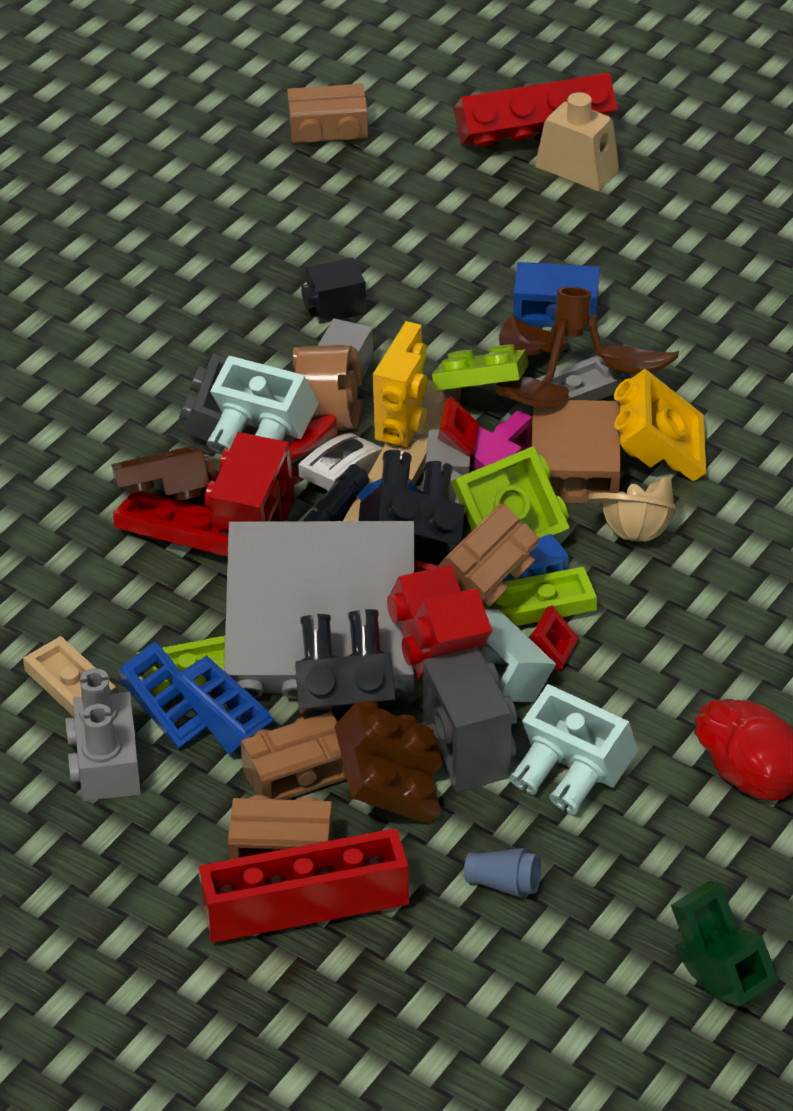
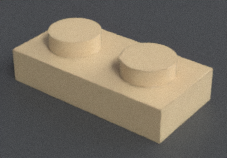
[23,636,117,717]

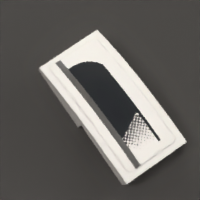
[298,433,383,490]

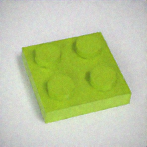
[432,344,528,391]

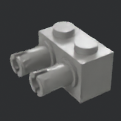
[65,668,141,801]

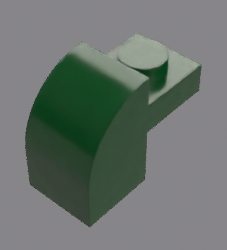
[671,880,779,1006]

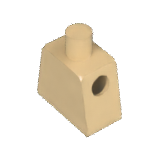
[535,92,619,192]

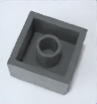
[423,646,517,793]

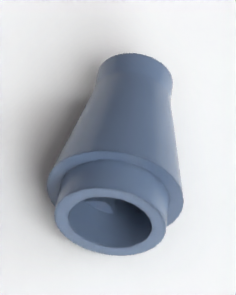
[464,848,541,898]

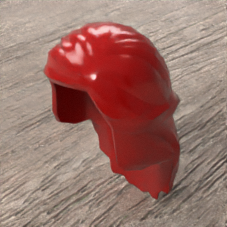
[694,699,793,801]

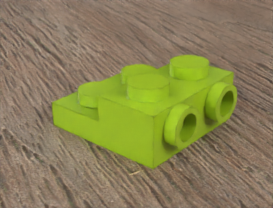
[451,446,570,538]

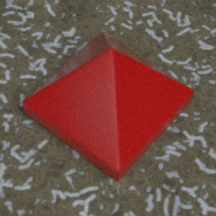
[437,397,479,456]
[530,605,579,670]

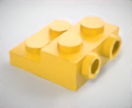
[373,321,428,448]
[614,369,706,482]

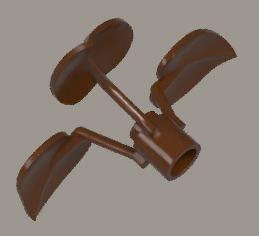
[496,287,679,407]

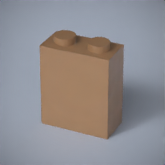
[532,400,620,503]

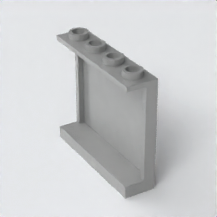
[224,521,415,699]

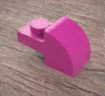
[471,410,532,472]

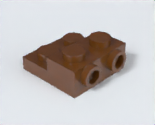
[111,445,217,501]
[334,701,443,825]

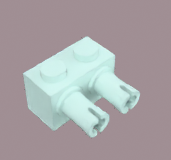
[207,355,319,454]
[509,684,638,815]

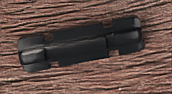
[303,464,370,521]

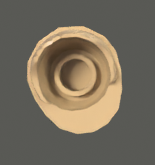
[588,477,676,542]

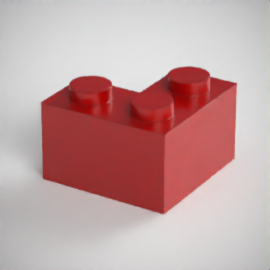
[205,432,295,530]
[387,565,492,680]

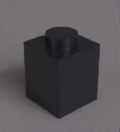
[301,257,366,324]

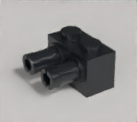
[358,449,465,565]
[295,609,396,717]

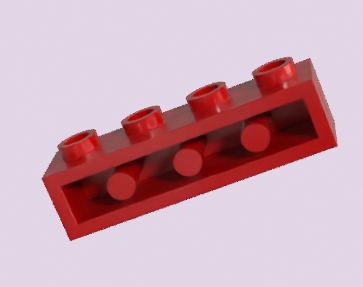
[453,73,618,147]
[198,828,409,943]

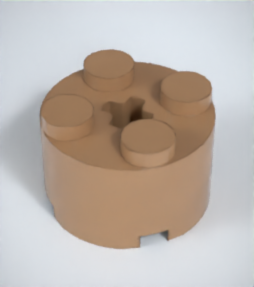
[293,345,363,431]

